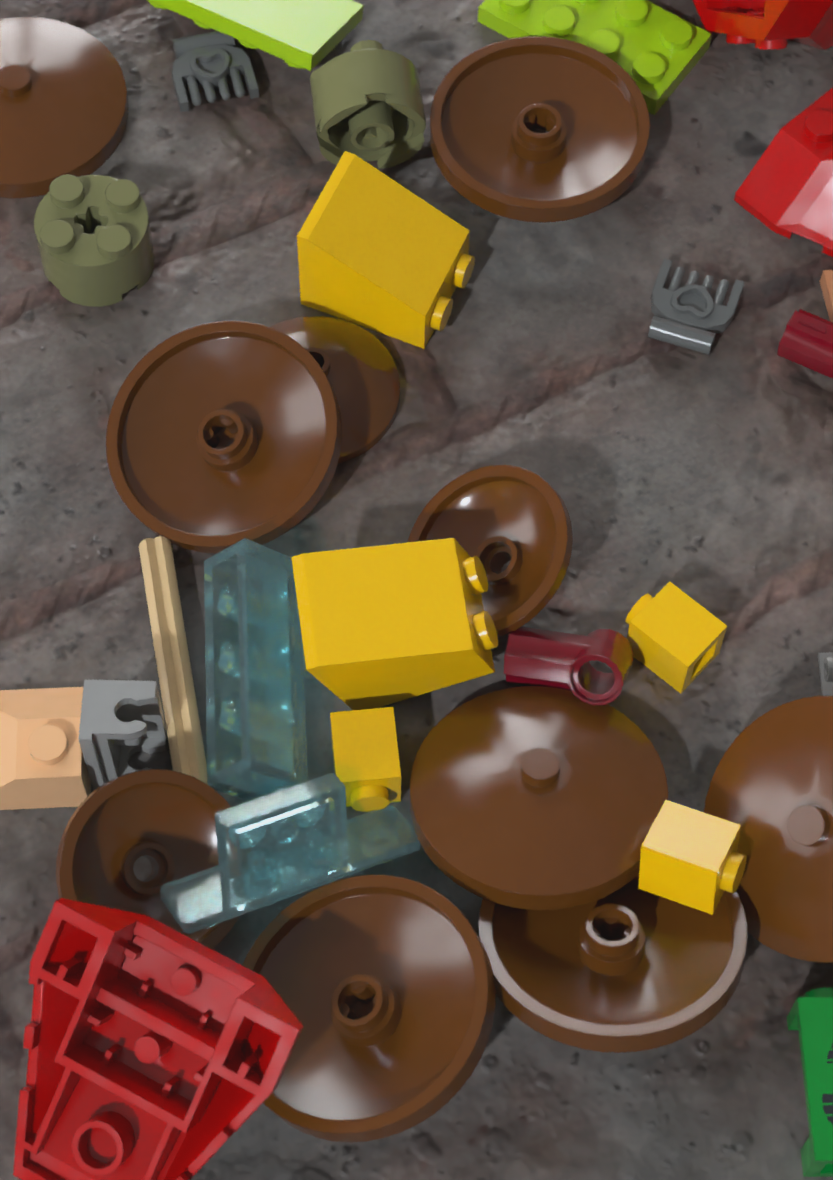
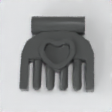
[172,31,259,112]
[648,259,745,355]

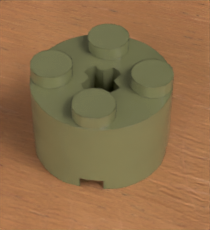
[310,40,426,169]
[34,174,155,307]

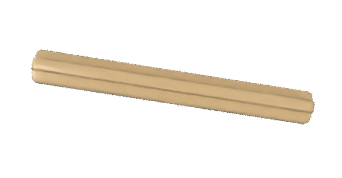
[139,536,210,786]

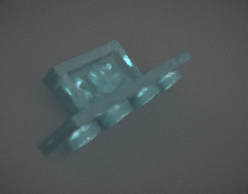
[160,773,421,933]

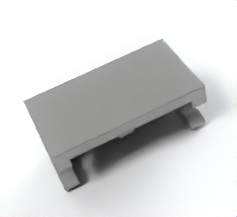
[78,679,168,790]

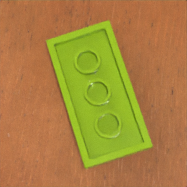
[478,0,712,115]

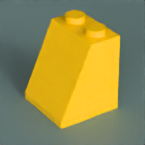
[297,151,475,349]
[291,538,498,710]

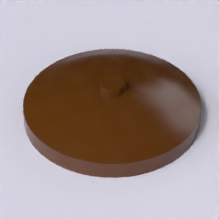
[0,17,129,199]
[430,36,650,223]
[106,320,342,554]
[410,686,668,910]
[704,696,833,963]
[478,874,747,1053]
[242,875,496,1143]

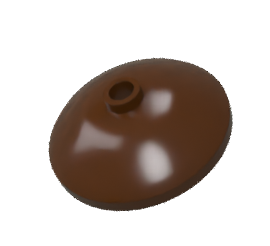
[270,316,400,464]
[408,465,573,637]
[56,769,251,949]

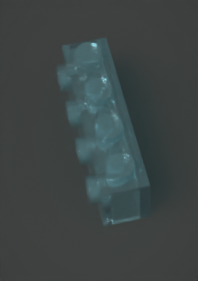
[204,538,308,806]

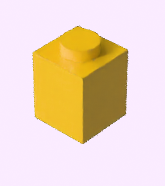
[625,581,727,694]
[330,707,401,812]
[638,800,747,915]

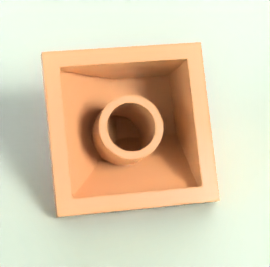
[0,687,91,810]

